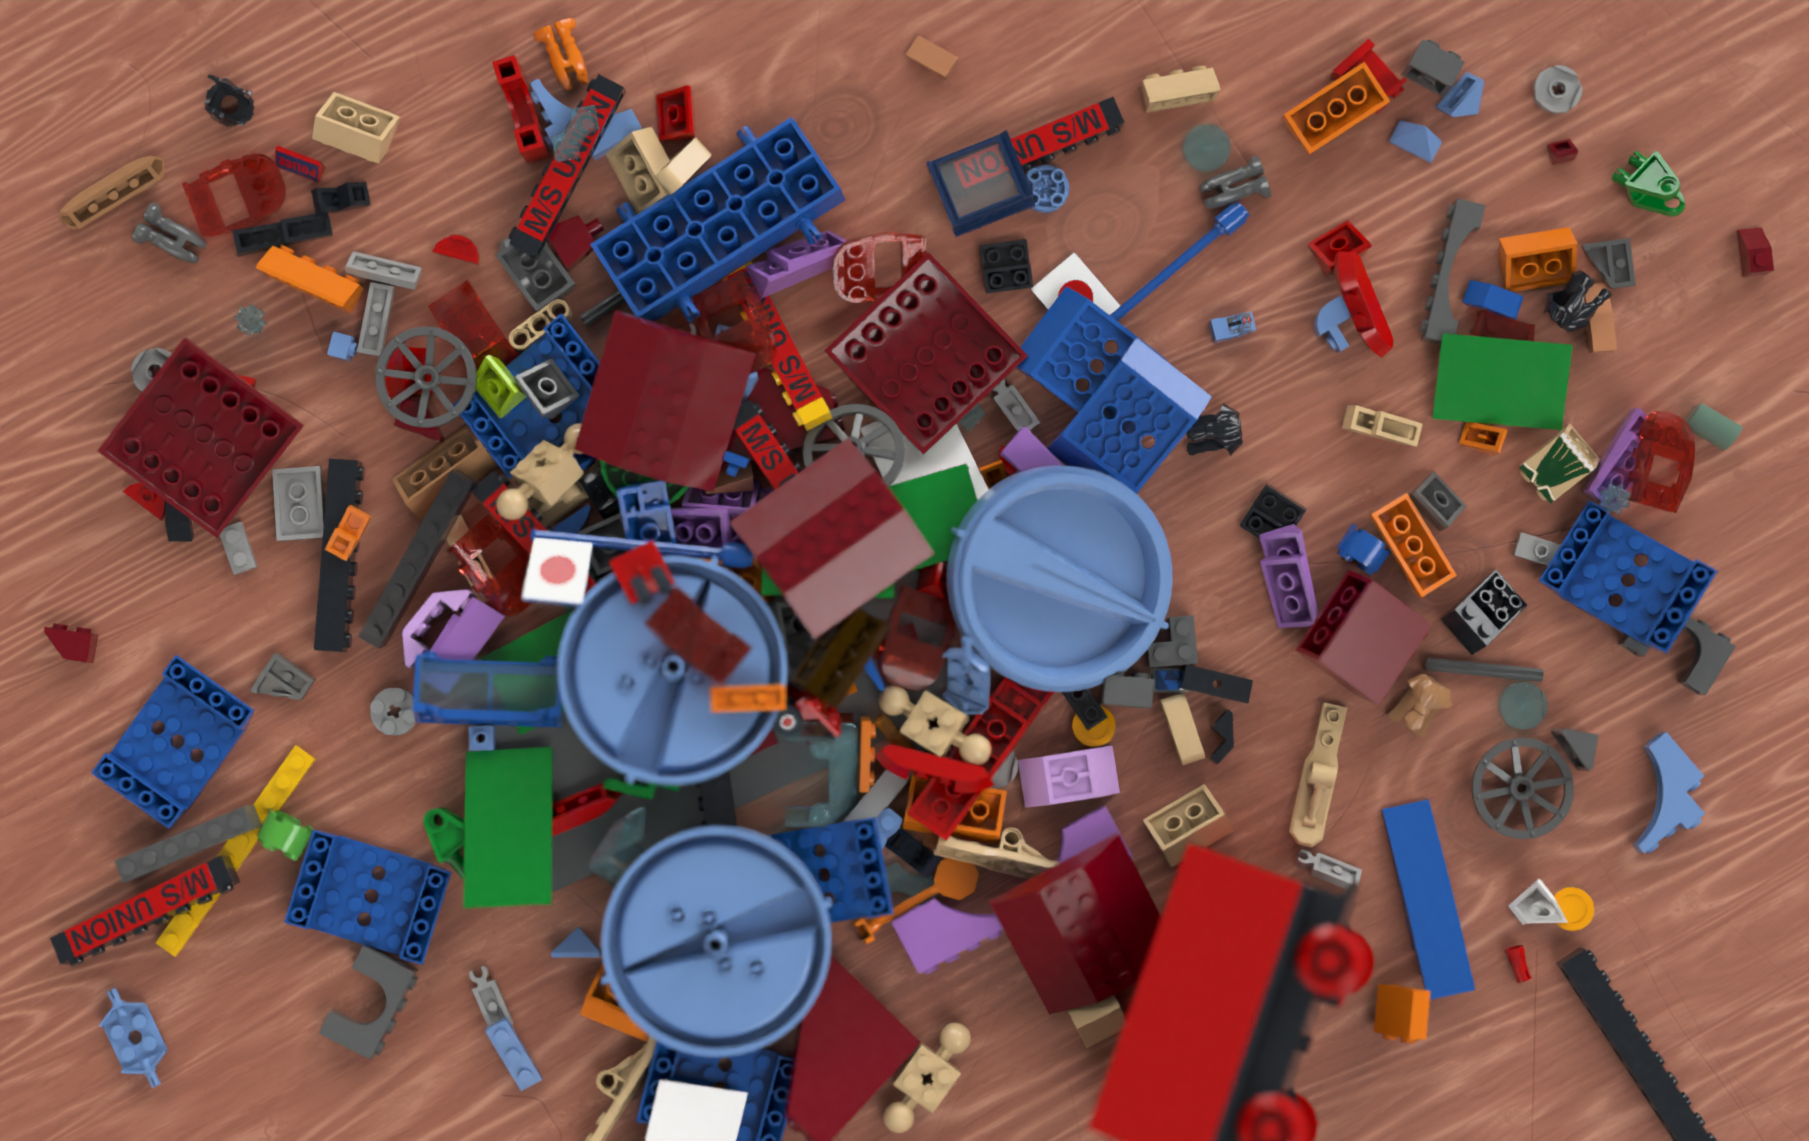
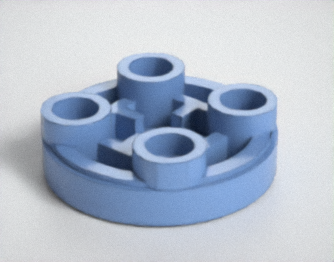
[1026,165,1069,213]

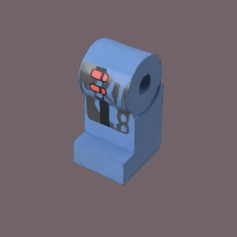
[1208,312,1257,343]

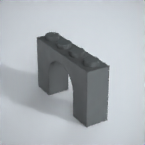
[1618,617,1736,695]
[319,945,419,1059]

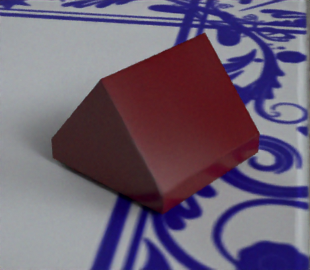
[1547,139,1578,165]

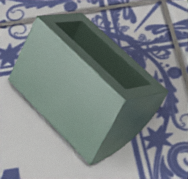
[1682,403,1743,451]

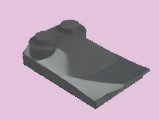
[495,238,576,312]

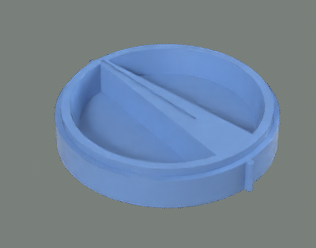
[947,465,1173,692]
[558,556,787,786]
[601,825,832,1056]

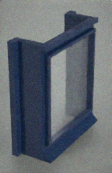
[926,130,1035,238]

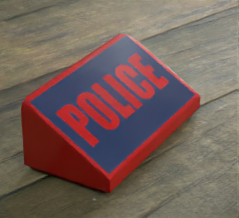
[275,146,325,182]

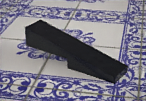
[232,213,333,257]

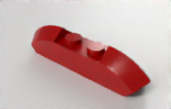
[1334,251,1394,358]
[875,744,994,793]
[553,782,622,836]

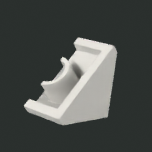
[1508,879,1568,925]

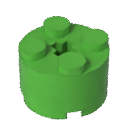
[257,809,314,861]

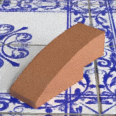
[1584,282,1617,354]

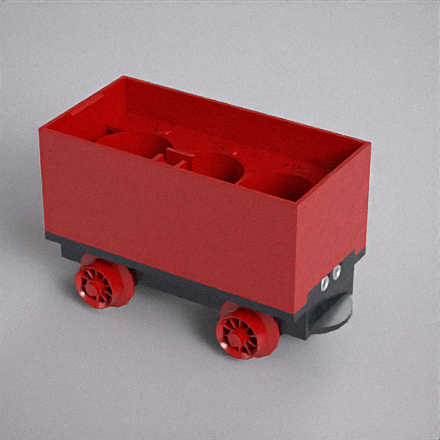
[1088,843,1375,1141]

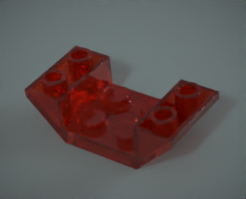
[428,280,519,371]
[644,586,753,687]

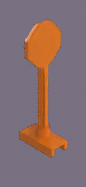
[850,858,979,944]

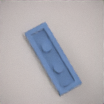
[485,1016,542,1091]

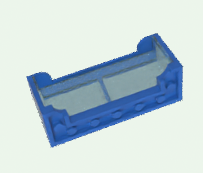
[413,651,563,728]

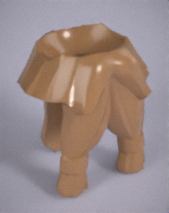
[1388,673,1452,737]

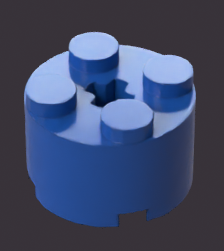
[1337,523,1391,575]

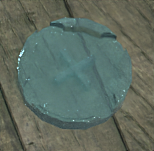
[1183,124,1230,172]
[1499,682,1548,730]

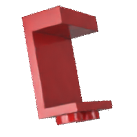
[1330,39,1407,115]

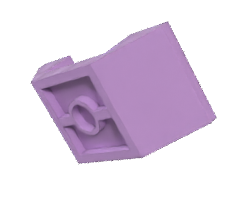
[402,590,476,669]
[1018,745,1120,808]

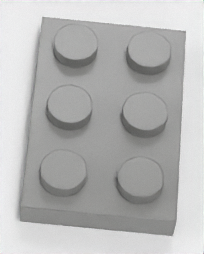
[272,466,325,541]

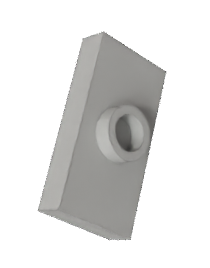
[1513,532,1561,566]

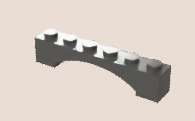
[1419,199,1485,345]
[115,804,262,883]

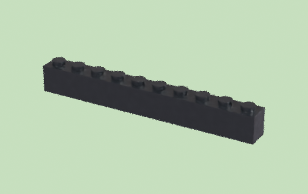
[1556,947,1717,1141]

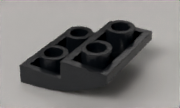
[979,239,1033,294]
[1239,483,1307,539]

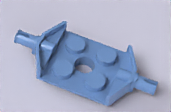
[942,636,990,725]
[99,988,168,1088]

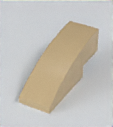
[1342,405,1422,447]

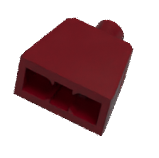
[549,215,605,271]

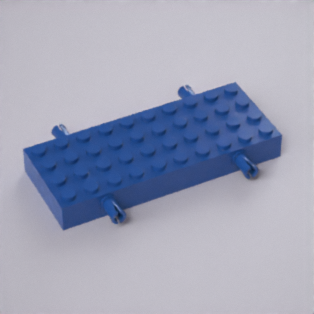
[590,117,845,322]

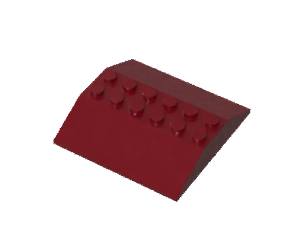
[824,252,1028,455]
[574,311,756,491]
[97,337,304,538]
[729,438,934,639]
[989,832,1162,1014]

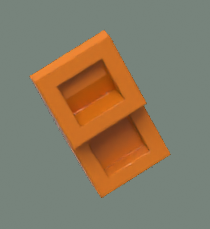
[325,505,372,561]

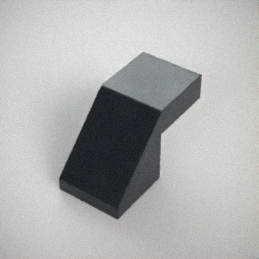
[311,182,371,214]
[578,468,621,520]
[165,502,194,542]
[1208,710,1234,765]
[885,827,942,879]

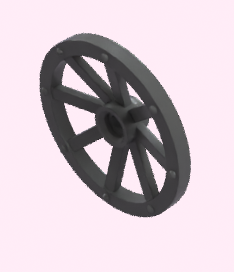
[375,326,477,428]
[803,404,905,487]
[1471,738,1574,839]

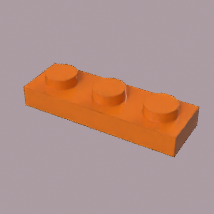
[710,685,786,713]
[858,716,875,793]

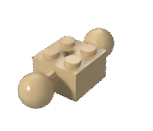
[497,423,584,520]
[878,685,991,766]
[883,1023,971,1133]

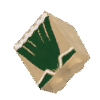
[1520,423,1600,504]

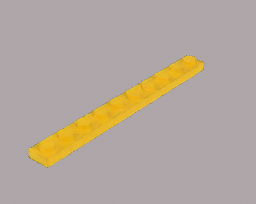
[156,745,316,957]

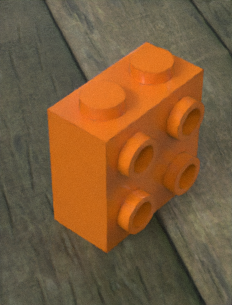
[1374,984,1431,1044]

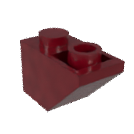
[44,623,98,663]

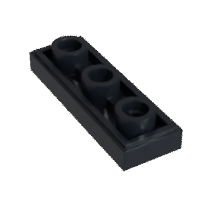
[1179,664,1253,704]
[1061,689,1108,731]

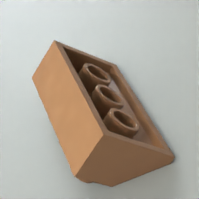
[392,425,498,521]

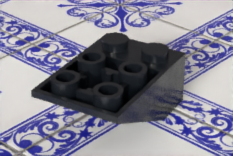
[1440,570,1527,655]

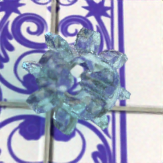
[235,304,267,336]
[1600,483,1631,515]

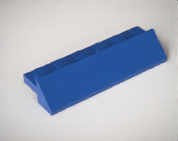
[617,479,679,557]

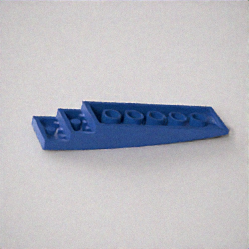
[1381,799,1475,1000]

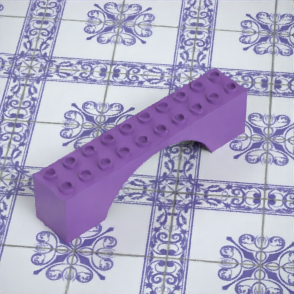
[891,806,1134,975]

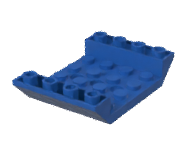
[1016,287,1167,433]
[452,313,600,479]
[1047,337,1212,494]
[1539,500,1718,654]
[91,655,255,829]
[767,817,894,923]
[284,830,452,965]
[636,1040,793,1141]

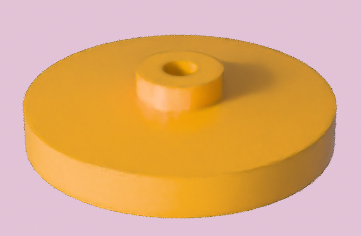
[1072,706,1116,748]
[1554,887,1594,931]

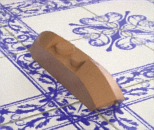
[59,156,165,229]

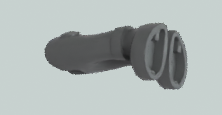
[1198,155,1271,208]
[132,202,207,264]

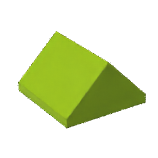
[476,355,527,419]

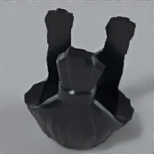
[204,74,254,127]
[1544,270,1612,332]
[1187,403,1243,456]

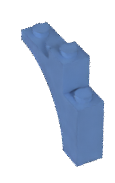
[530,79,642,161]
[1632,732,1705,853]

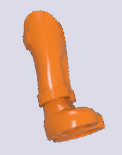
[533,18,588,91]

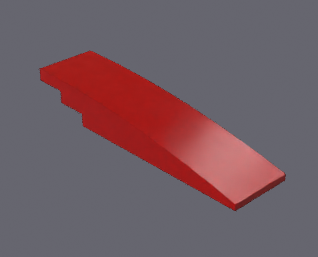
[907,677,1055,842]

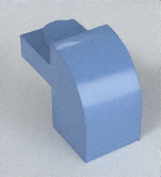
[1314,295,1351,354]

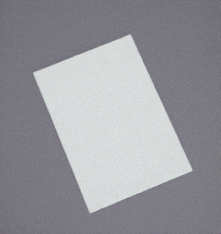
[861,421,989,500]
[645,1080,748,1141]

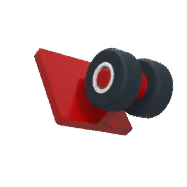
[610,540,675,606]
[773,689,841,737]

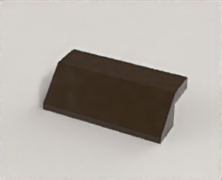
[790,607,891,709]

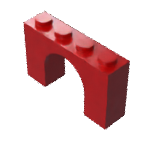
[492,55,550,164]

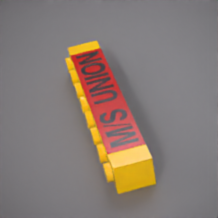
[722,261,832,431]

